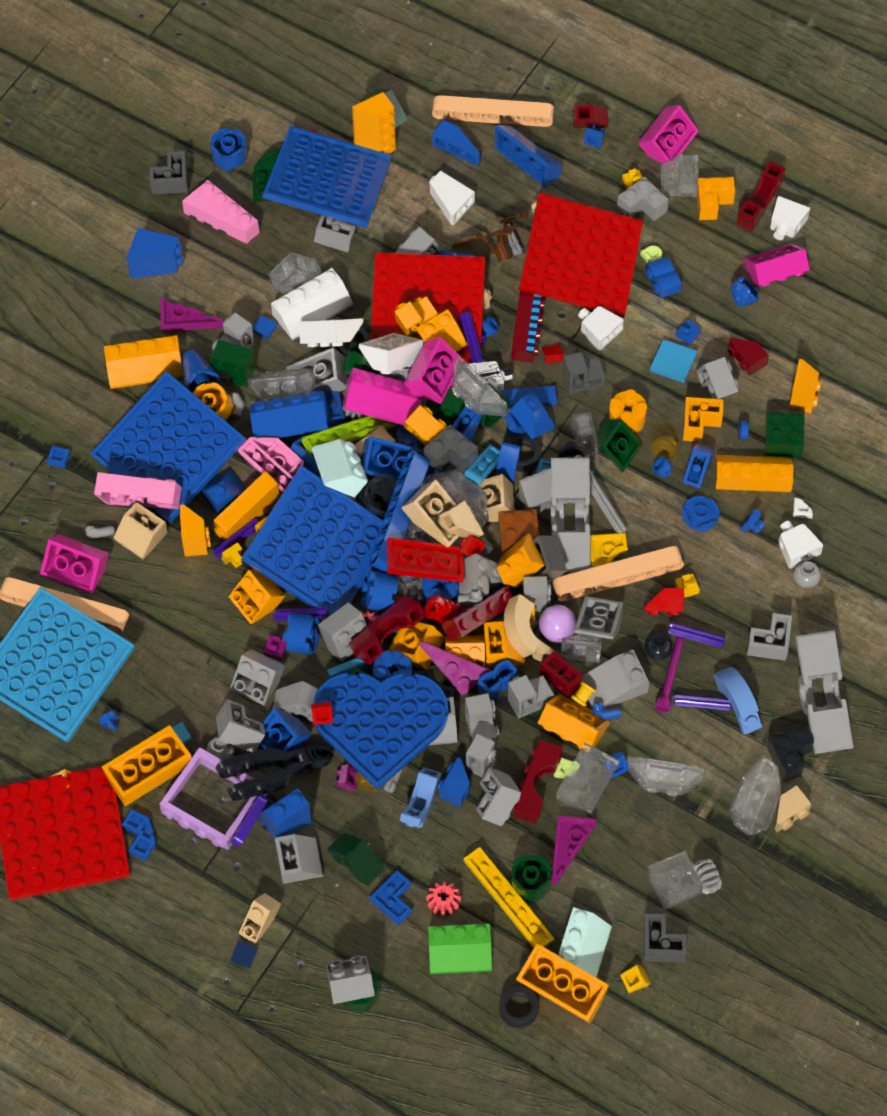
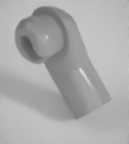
[229,392,244,419]
[85,525,114,539]
[458,589,483,605]

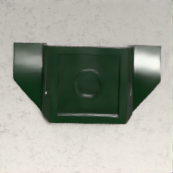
[252,148,281,202]

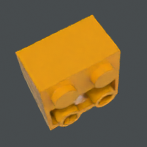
[229,569,285,624]
[484,621,525,668]
[445,635,485,681]

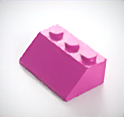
[638,105,699,167]
[743,244,810,287]
[404,337,464,404]
[40,534,109,594]

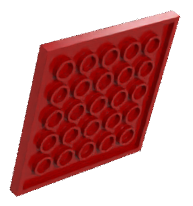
[518,192,643,318]
[371,253,485,365]
[0,766,130,901]

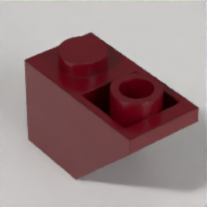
[572,105,608,128]
[728,338,769,376]

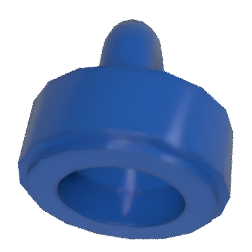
[482,317,499,337]
[652,457,672,478]
[99,711,119,731]

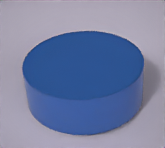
[737,421,749,440]

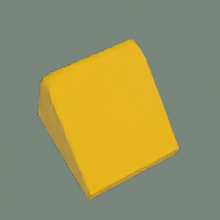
[620,965,651,993]

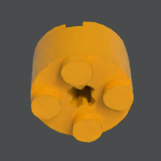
[193,383,234,420]
[609,389,647,434]

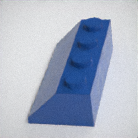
[495,125,562,188]
[250,391,329,438]
[361,436,439,487]

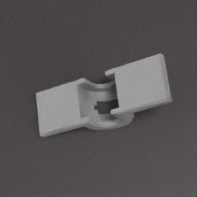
[550,458,591,573]
[795,630,854,754]

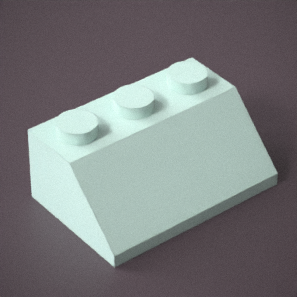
[312,439,368,498]
[558,907,612,977]

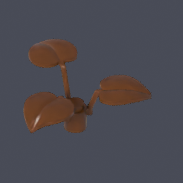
[452,212,528,262]

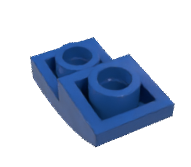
[496,442,521,484]

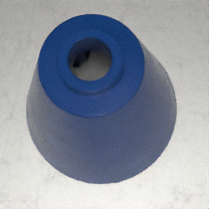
[182,350,221,393]

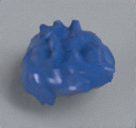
[730,275,760,308]

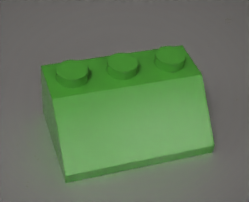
[428,924,492,974]

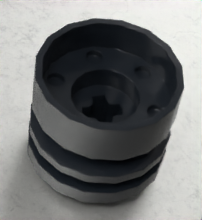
[355,475,397,520]

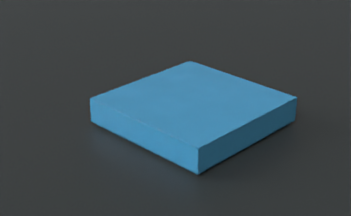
[650,339,698,383]

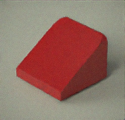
[541,344,564,364]

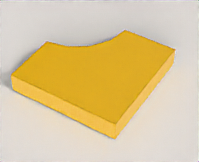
[590,533,628,568]

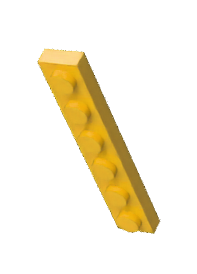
[464,847,554,948]

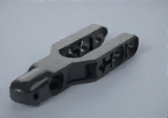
[216,744,333,801]

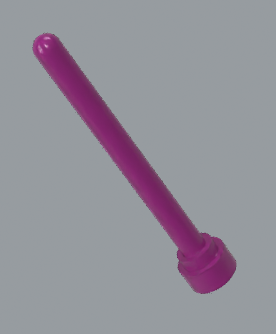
[654,636,685,713]

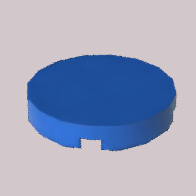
[682,495,720,532]

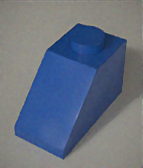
[682,443,716,489]

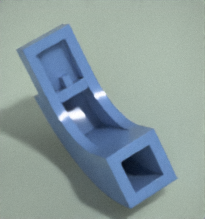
[713,667,762,735]
[400,767,442,828]

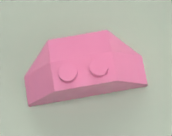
[238,437,305,494]

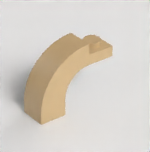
[504,594,555,661]

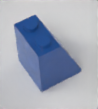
[126,228,184,279]
[258,789,312,839]

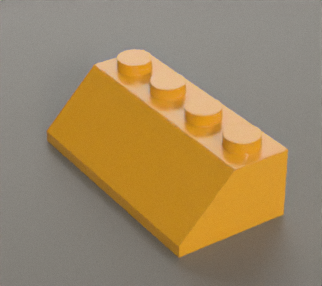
[352,92,396,154]
[104,335,184,389]
[716,455,793,492]
[102,725,192,806]
[516,944,609,1024]

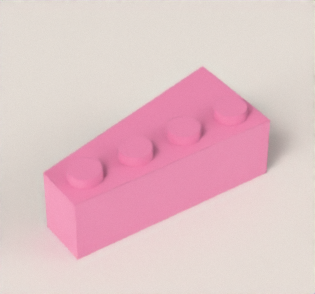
[182,180,259,244]
[94,472,182,509]

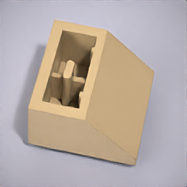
[114,502,168,560]

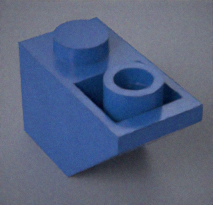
[438,757,470,808]

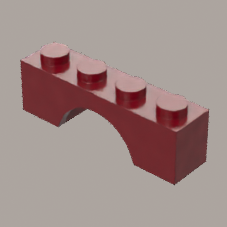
[737,161,786,232]
[349,595,425,665]
[512,740,563,825]

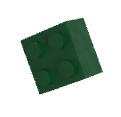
[764,412,805,458]

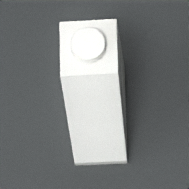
[429,171,475,225]

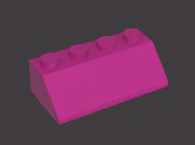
[344,368,423,425]

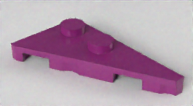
[160,298,224,332]
[419,641,491,696]
[552,816,597,885]

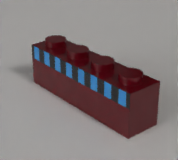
[511,291,545,363]
[441,586,514,640]

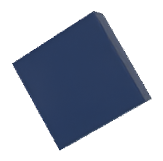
[231,941,258,968]

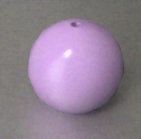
[539,605,577,643]

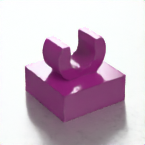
[263,635,287,660]
[334,765,359,792]

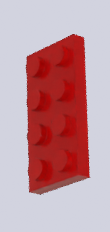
[386,537,465,583]

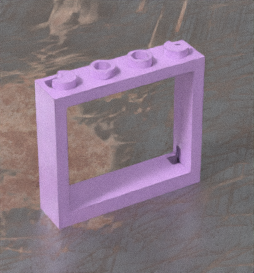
[159,747,267,850]

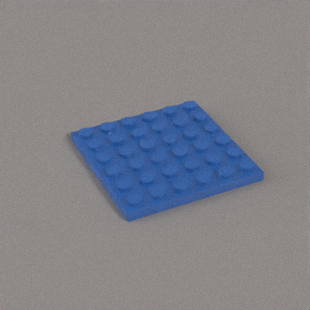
[263,126,392,228]
[90,371,247,524]
[240,466,383,617]

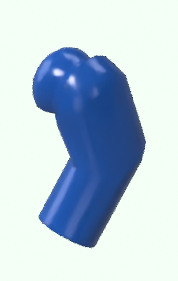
[592,702,621,720]

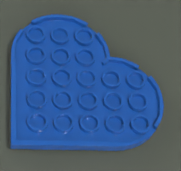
[313,673,448,790]

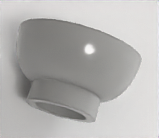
[793,561,821,588]
[206,737,235,760]

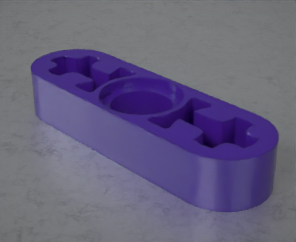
[230,793,268,848]

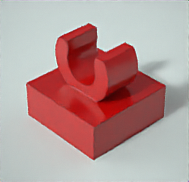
[459,535,486,556]
[311,702,333,725]

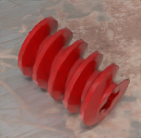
[424,596,466,622]

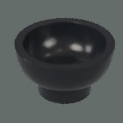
[558,442,585,458]
[644,633,673,660]

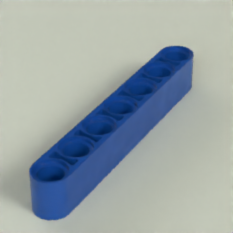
[369,450,430,573]

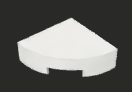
[793,498,813,519]

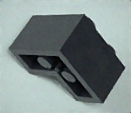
[767,726,814,782]

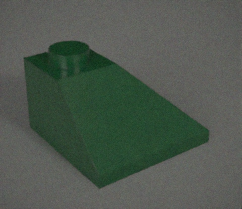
[597,419,642,472]

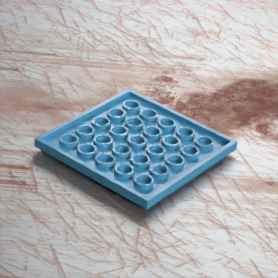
[0,587,136,744]

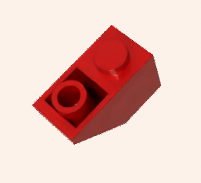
[644,588,684,615]

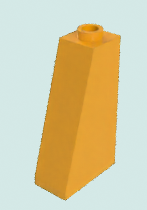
[214,471,280,540]

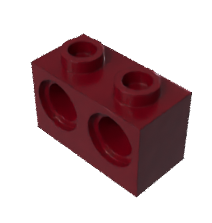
[540,651,583,699]

